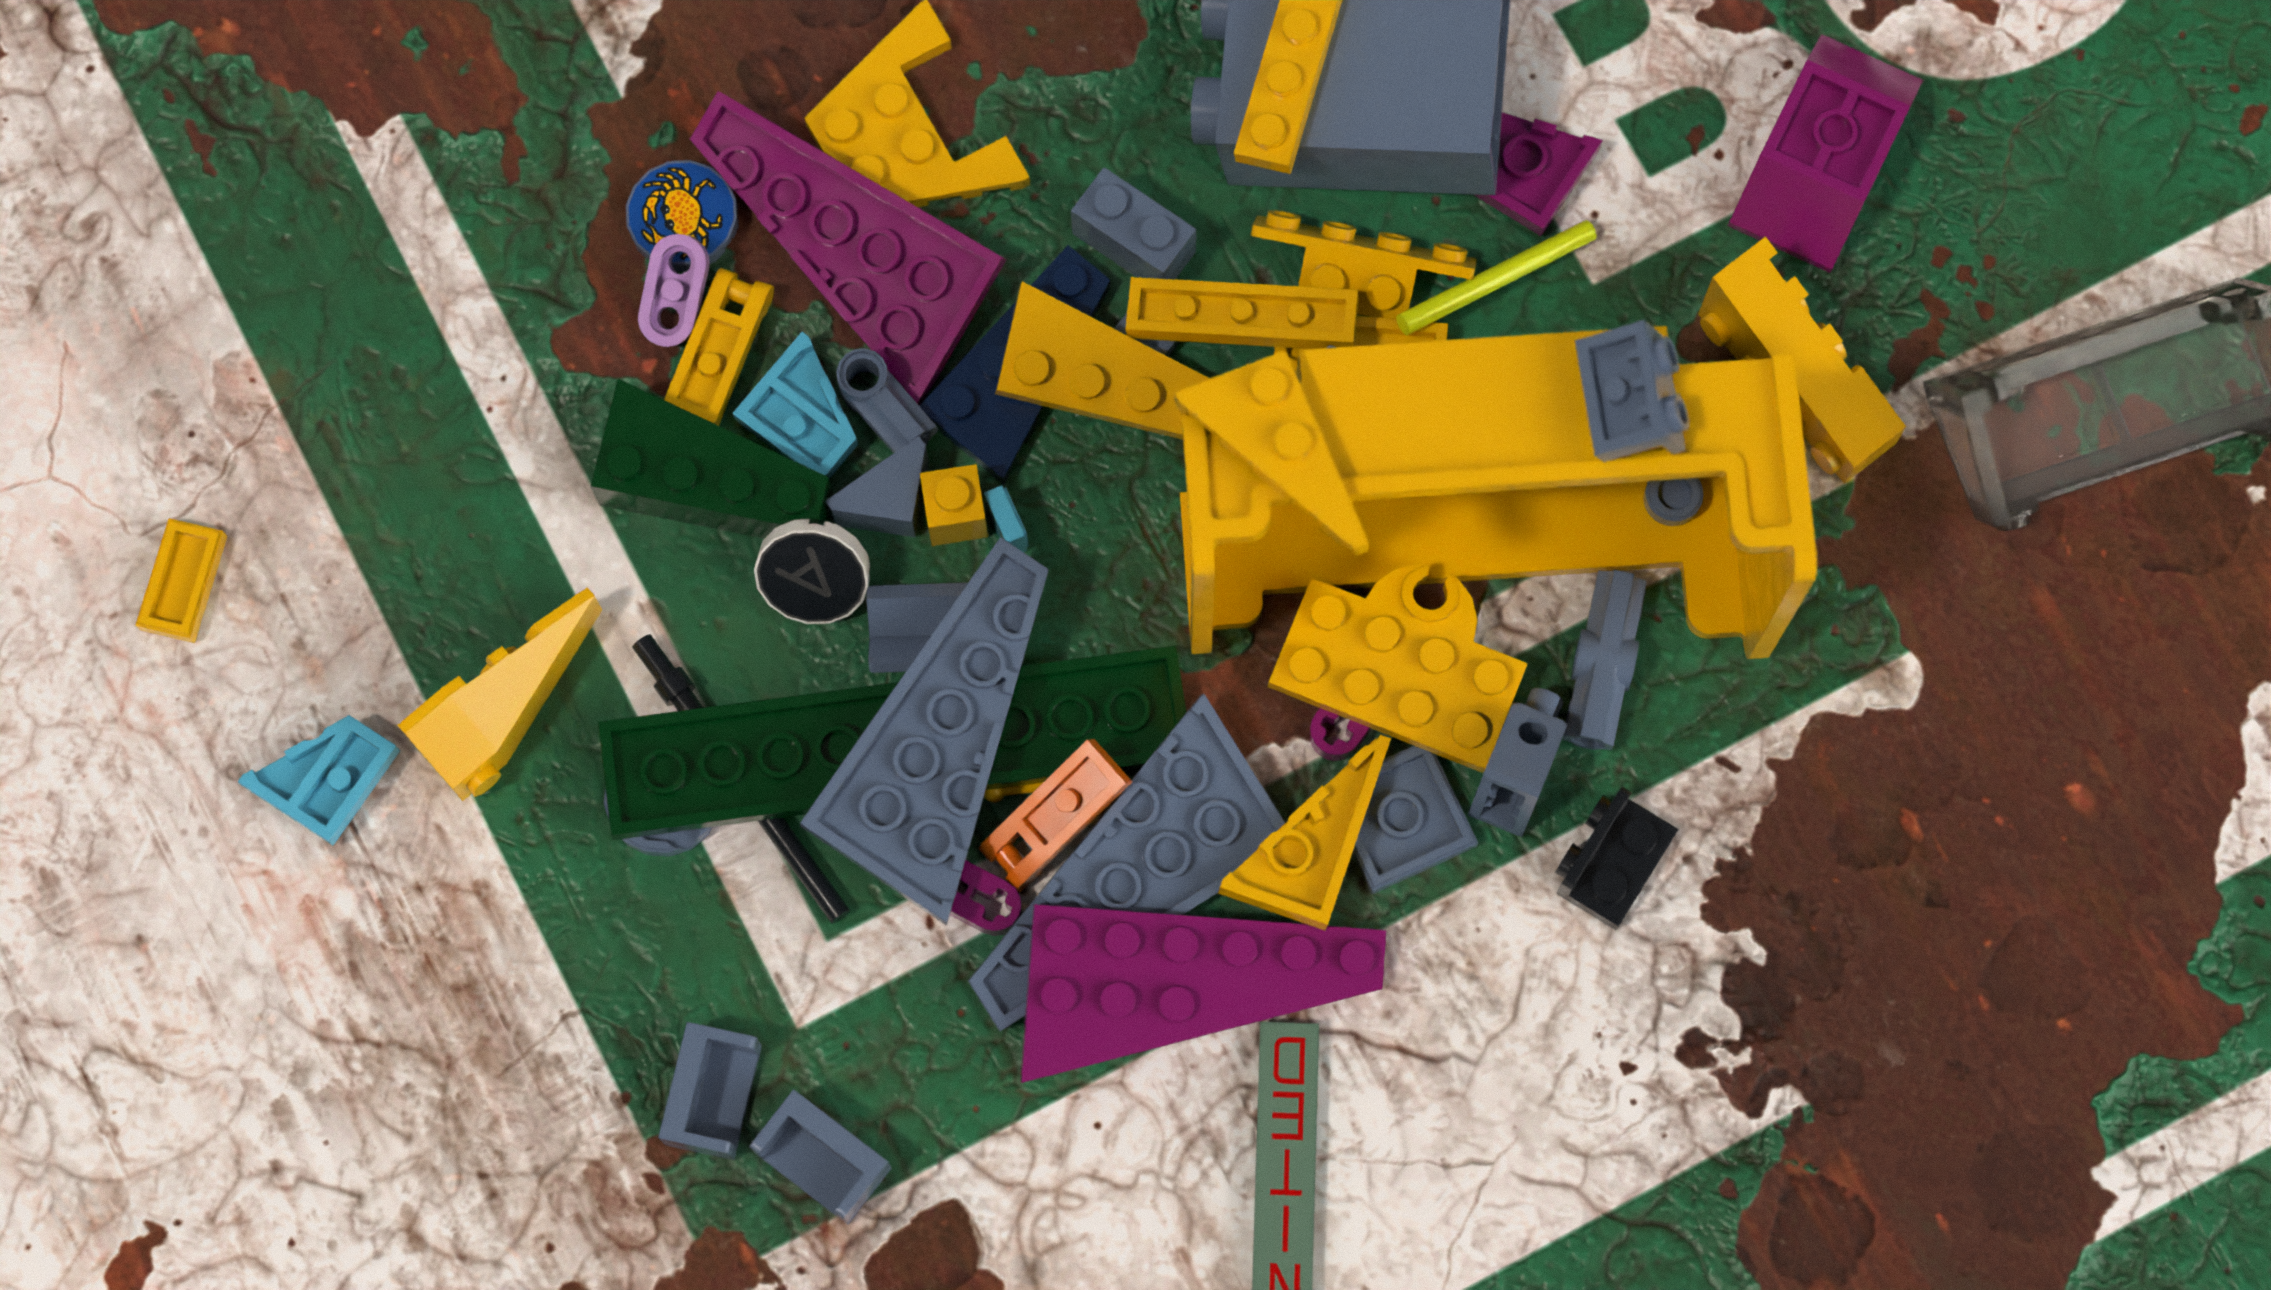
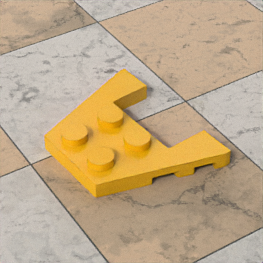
[805,0,1031,207]

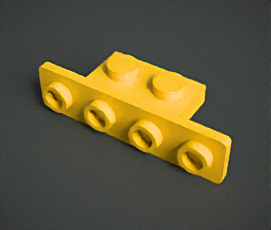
[1251,210,1477,319]

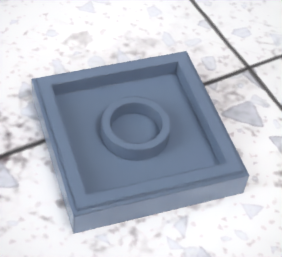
[1352,746,1478,894]

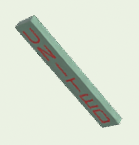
[1252,1022,1319,1290]

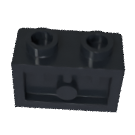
[1555,787,1679,930]

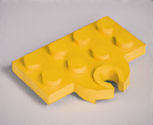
[1268,564,1528,774]

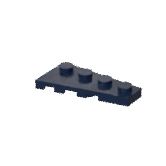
[919,245,1111,485]

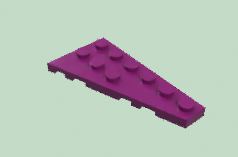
[690,91,1006,406]
[1020,904,1387,1083]

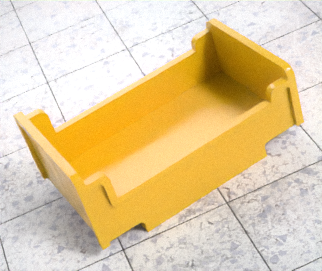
[1180,326,1817,659]

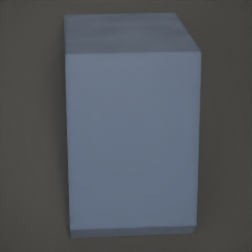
[825,436,929,537]

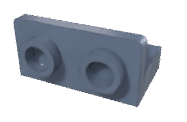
[1575,320,1689,462]

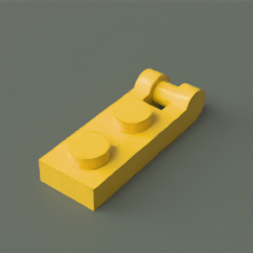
[664,268,774,426]

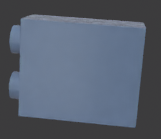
[1191,0,1511,195]

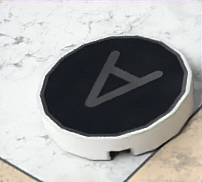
[754,519,870,624]

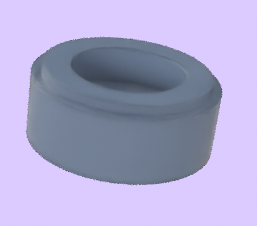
[1643,478,1703,526]

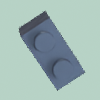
[1071,167,1196,279]

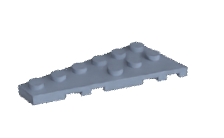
[800,537,1049,926]
[967,693,1285,1031]

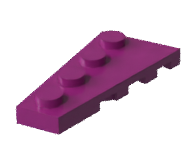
[1472,108,1603,236]

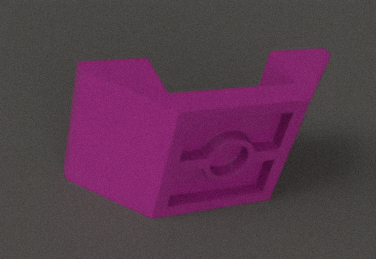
[1728,34,1923,273]

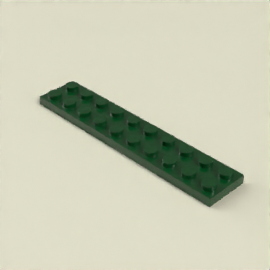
[598,645,1186,840]

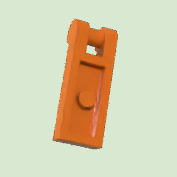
[979,739,1133,892]

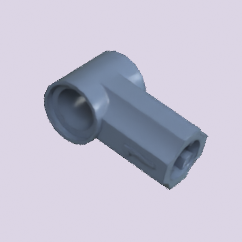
[836,348,938,453]

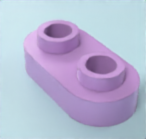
[638,234,709,347]

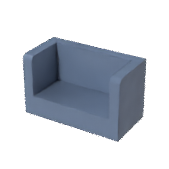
[658,1022,762,1160]
[750,1089,892,1225]

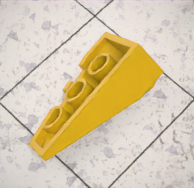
[397,587,602,801]

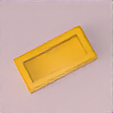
[135,518,228,643]

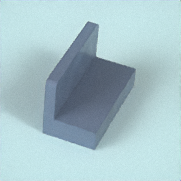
[866,583,968,673]

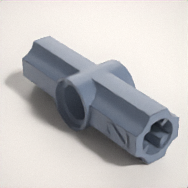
[1563,570,1647,750]

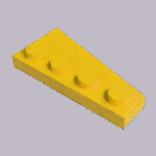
[995,281,1210,440]

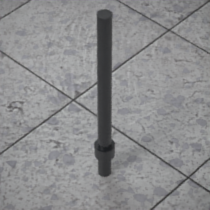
[632,634,851,924]

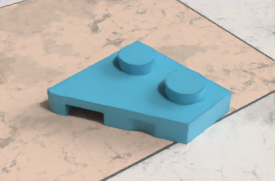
[732,332,858,479]
[238,715,400,846]

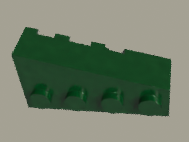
[590,379,833,539]

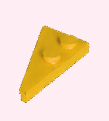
[1174,350,1369,555]
[1218,735,1391,931]

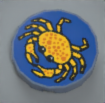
[626,160,739,271]

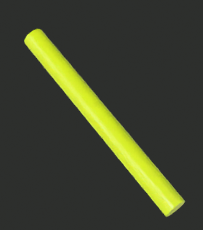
[1396,220,1597,335]

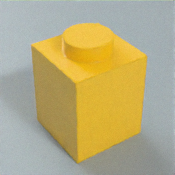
[920,464,988,546]

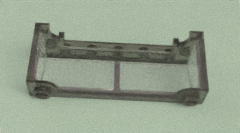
[1923,278,2271,531]

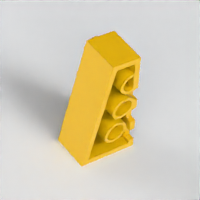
[1698,236,1906,484]

